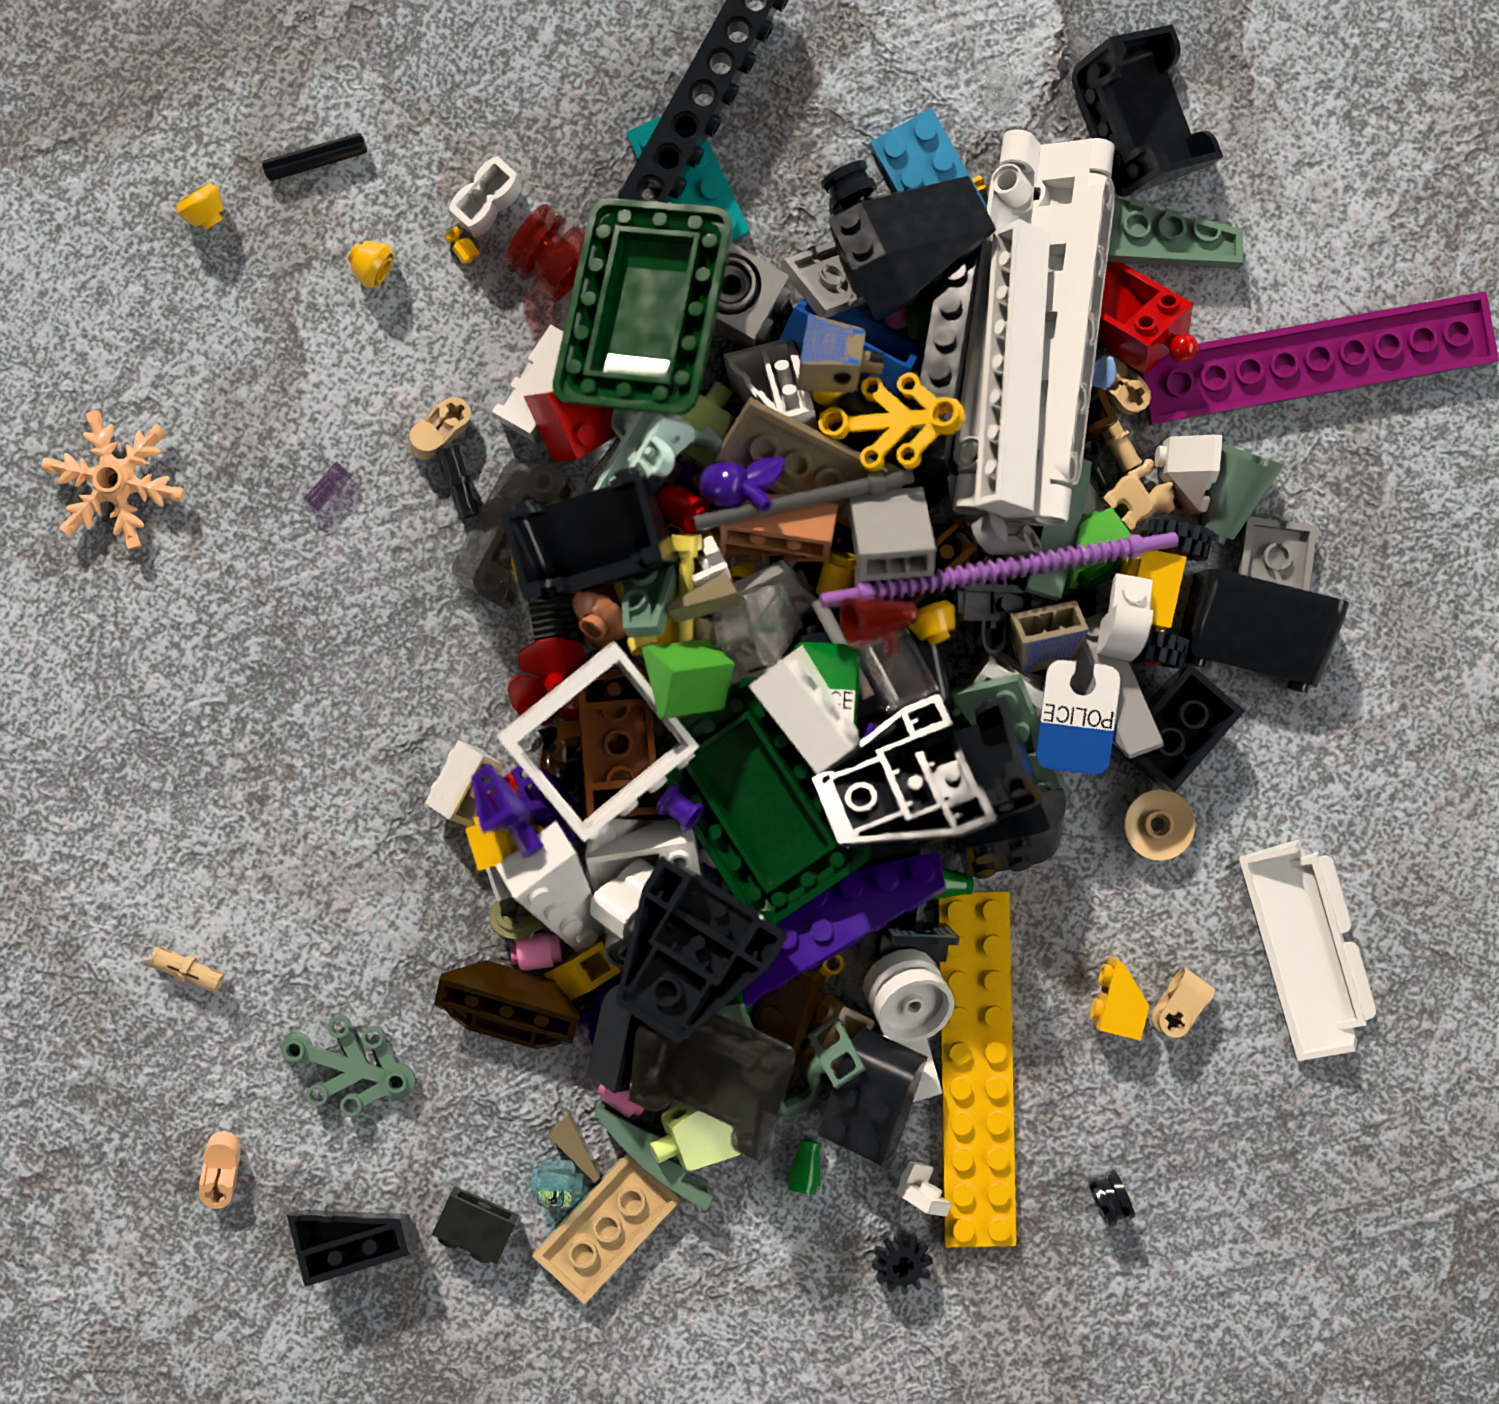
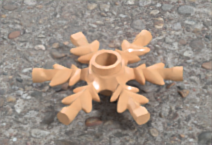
[41,410,185,550]

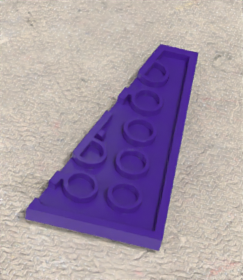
[742,851,947,1008]

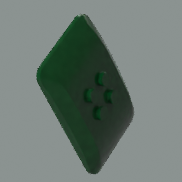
[552,198,732,416]
[655,677,872,924]

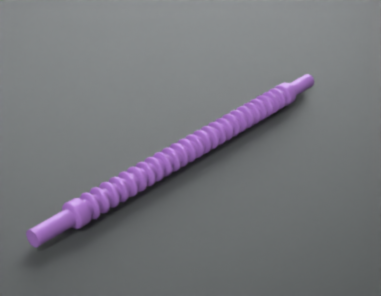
[820,532,1178,608]

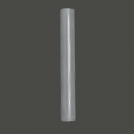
[811,599,875,701]

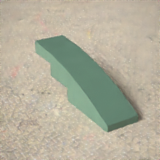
[1024,459,1092,602]
[595,1100,713,1211]

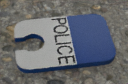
[1036,660,1120,774]

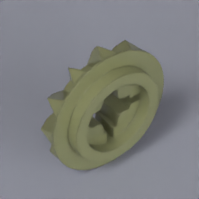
[489,896,544,943]

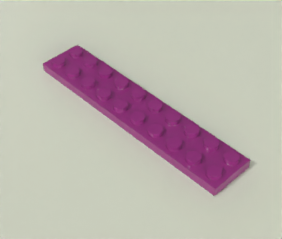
[1139,291,1499,426]

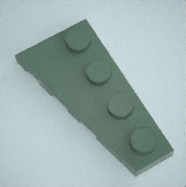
[1107,197,1243,269]
[951,673,1069,801]

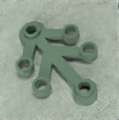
[281,1015,416,1117]

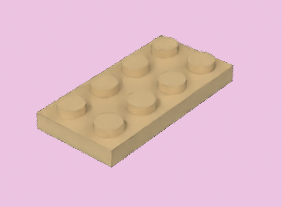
[532,1152,682,1305]

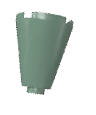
[1200,444,1283,544]

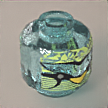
[531,1159,583,1208]

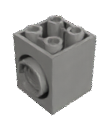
[714,242,792,349]

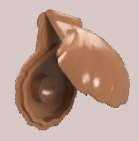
[572,584,628,650]

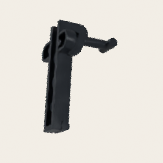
[927,553,1096,654]

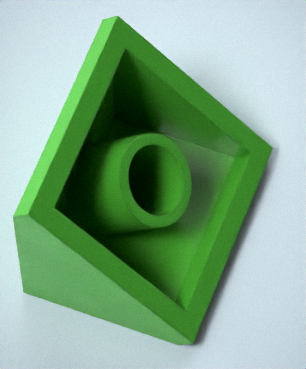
[642,639,735,720]

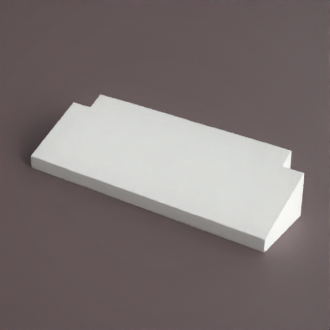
[1239,839,1376,1061]

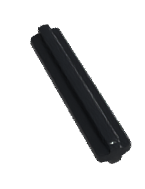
[262,133,367,181]

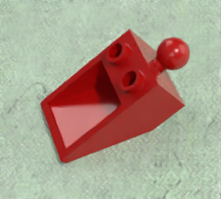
[1098,262,1198,375]

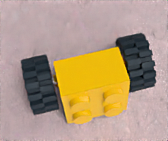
[1118,518,1214,669]

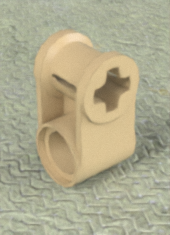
[1151,967,1215,1038]

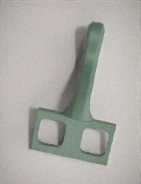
[782,1015,866,1117]

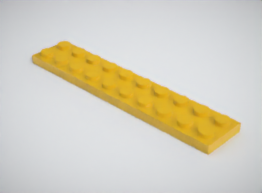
[937,890,1016,1248]

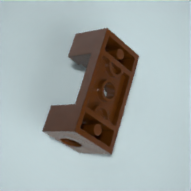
[569,666,659,818]

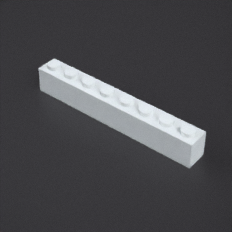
[974,219,1050,518]

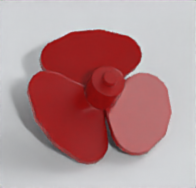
[507,637,590,725]

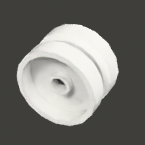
[863,949,955,1043]

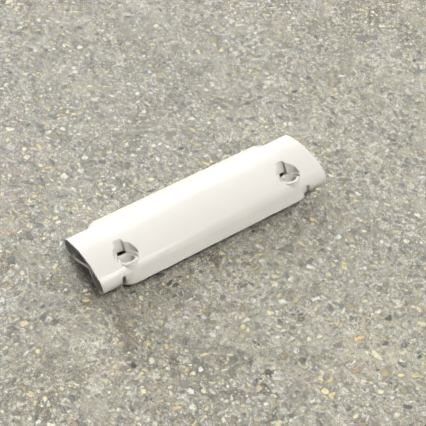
[952,130,1115,526]

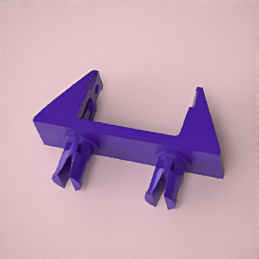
[471,764,576,858]

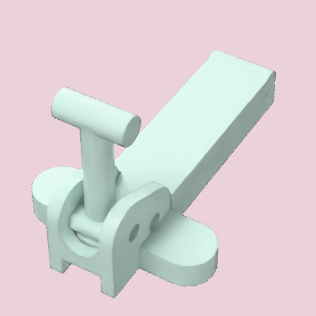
[592,409,723,491]

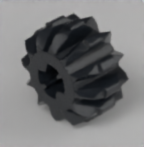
[871,1230,933,1295]

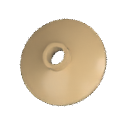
[1124,790,1195,861]

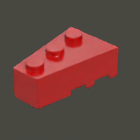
[523,392,617,462]

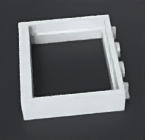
[497,642,699,842]

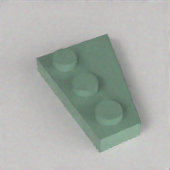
[621,558,679,638]

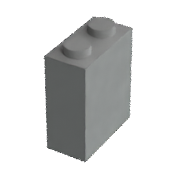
[849,487,936,582]

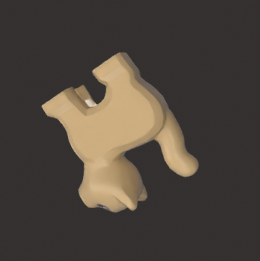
[1100,459,1176,533]

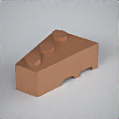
[720,493,838,563]

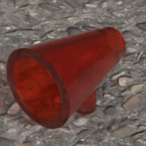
[839,597,918,655]

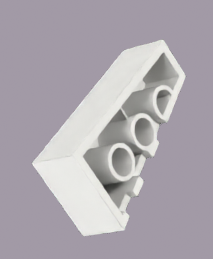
[496,822,605,953]

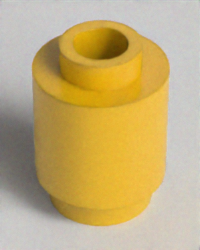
[815,550,856,606]

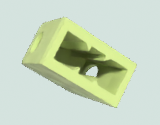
[679,381,733,469]
[649,1083,741,1171]

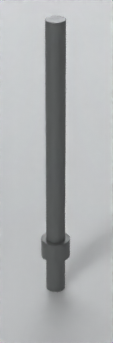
[694,469,914,531]

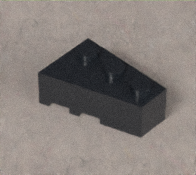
[287,1210,419,1287]

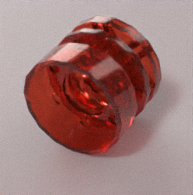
[503,204,585,303]

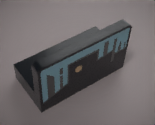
[874,921,960,962]

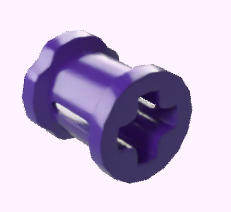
[655,785,704,833]

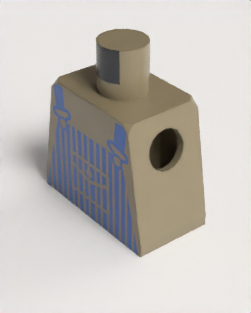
[797,314,885,392]
[1010,600,1089,675]

